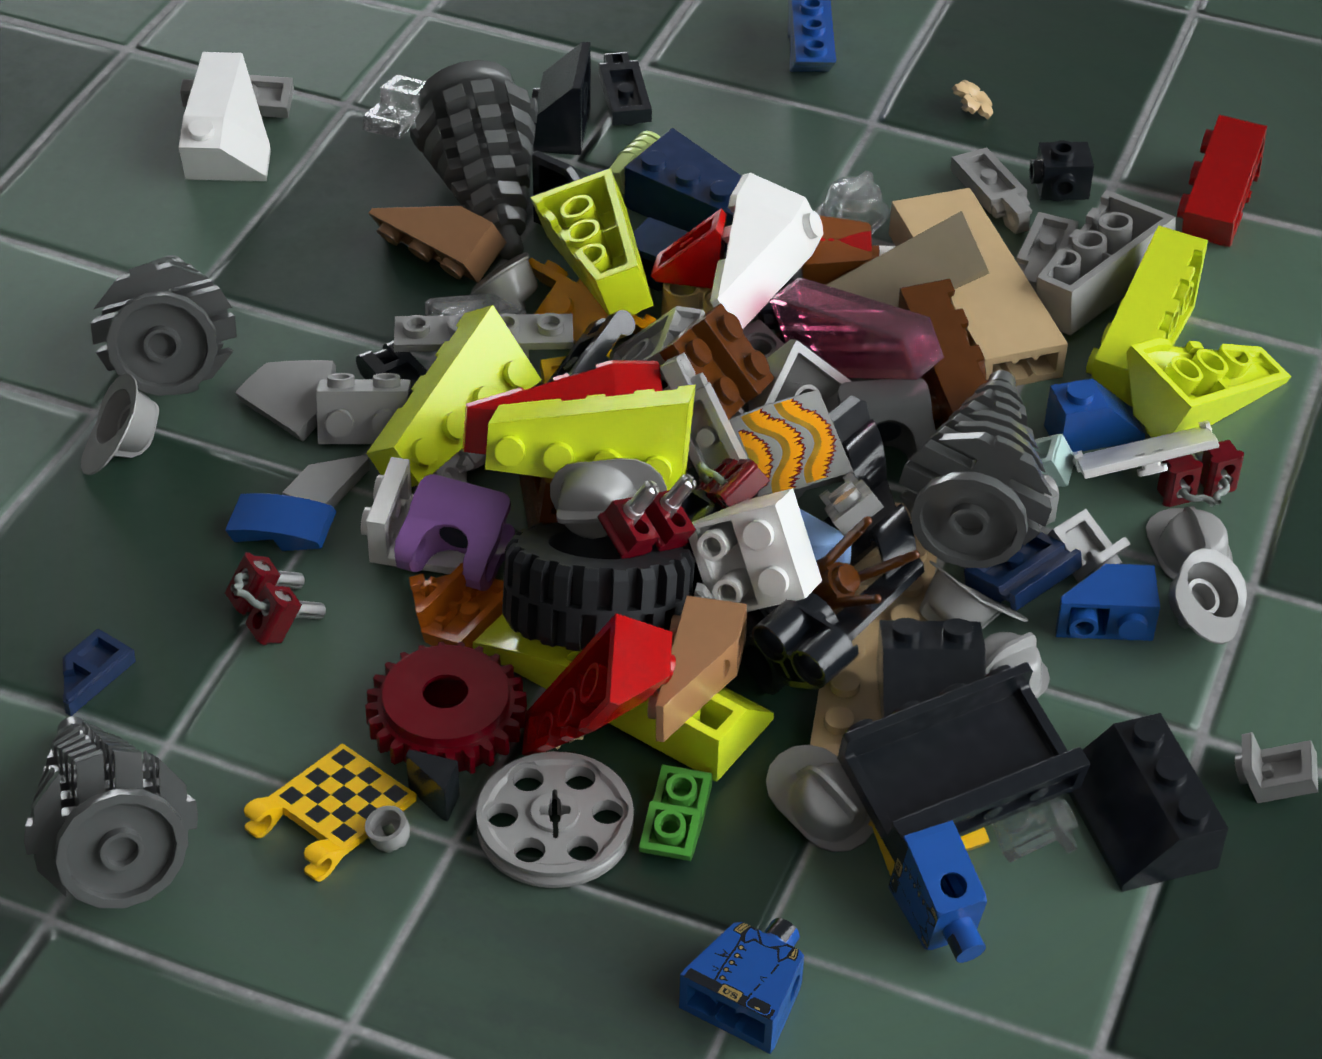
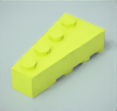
[530,168,654,316]
[1086,225,1208,407]

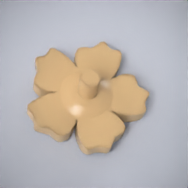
[952,80,993,120]

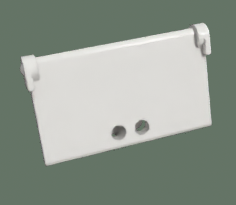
[1072,420,1219,479]

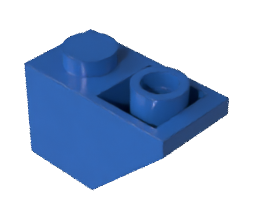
[1055,564,1160,641]

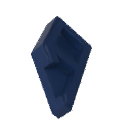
[63,629,136,716]

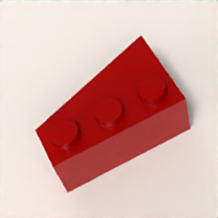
[1177,115,1267,248]

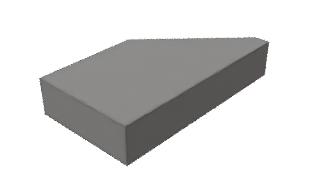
[282,455,370,507]

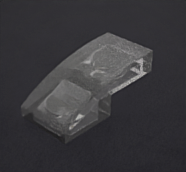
[363,75,426,139]

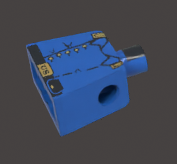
[888,820,987,963]
[679,918,804,1054]

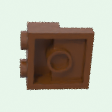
[660,303,775,420]

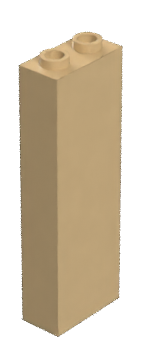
[889,188,1068,386]

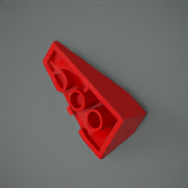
[462,360,662,455]
[522,613,676,756]

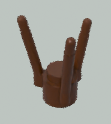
[812,516,920,612]

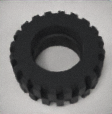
[502,522,695,651]

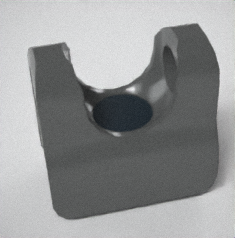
[837,377,936,460]

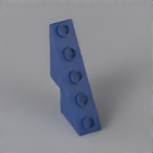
[788,0,836,72]

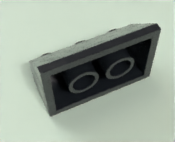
[1068,713,1228,892]

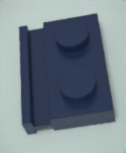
[964,532,1082,611]

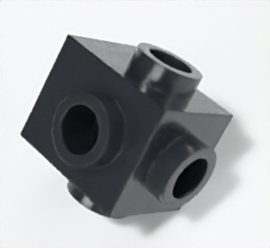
[1029,140,1094,201]

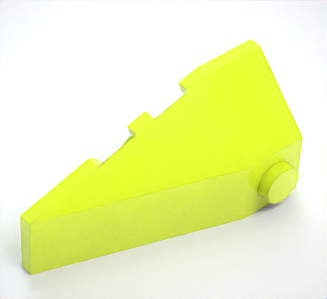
[1127,338,1291,438]

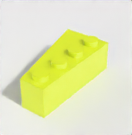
[366,305,542,487]
[485,384,696,491]

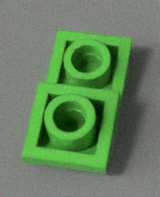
[639,764,713,861]

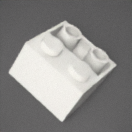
[689,488,822,612]

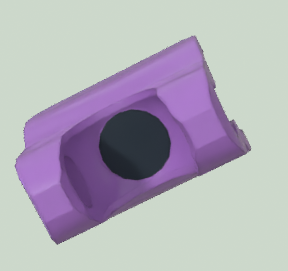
[394,474,515,591]

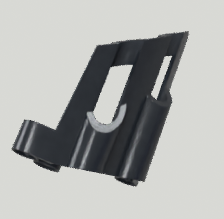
[681,395,925,695]

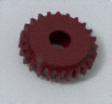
[365,642,527,774]

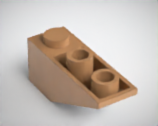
[369,206,507,283]
[648,596,747,742]

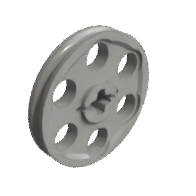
[476,751,634,888]

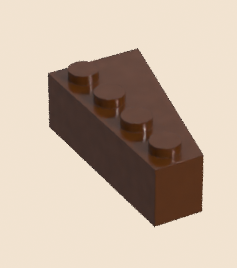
[890,278,988,430]

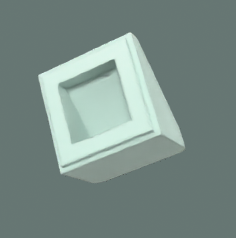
[1033,434,1074,487]

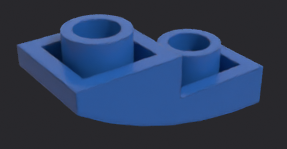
[225,493,337,551]

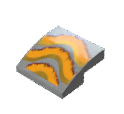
[729,390,854,499]

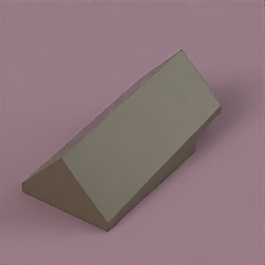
[804,211,989,358]

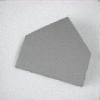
[235,360,336,442]

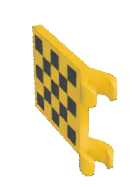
[244,743,417,882]

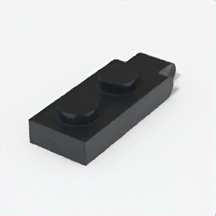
[598,52,652,126]

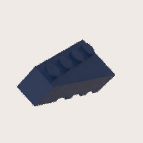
[624,128,742,253]

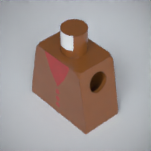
[801,215,896,298]

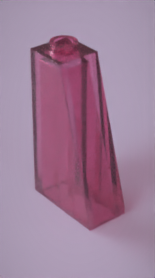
[770,278,944,380]

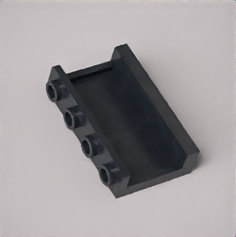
[837,662,1090,862]

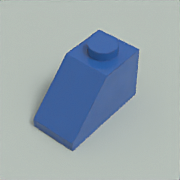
[1044,378,1146,452]

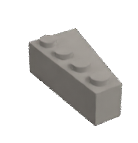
[1036,190,1176,336]

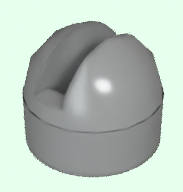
[365,805,410,853]

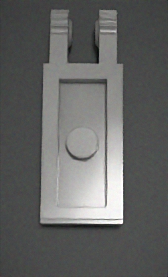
[819,471,884,536]

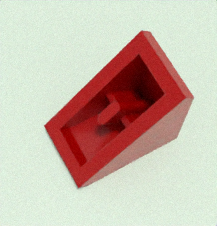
[651,208,727,289]

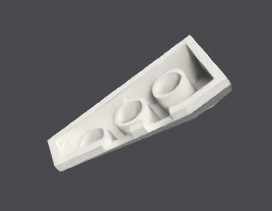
[179,52,271,181]
[710,173,824,329]

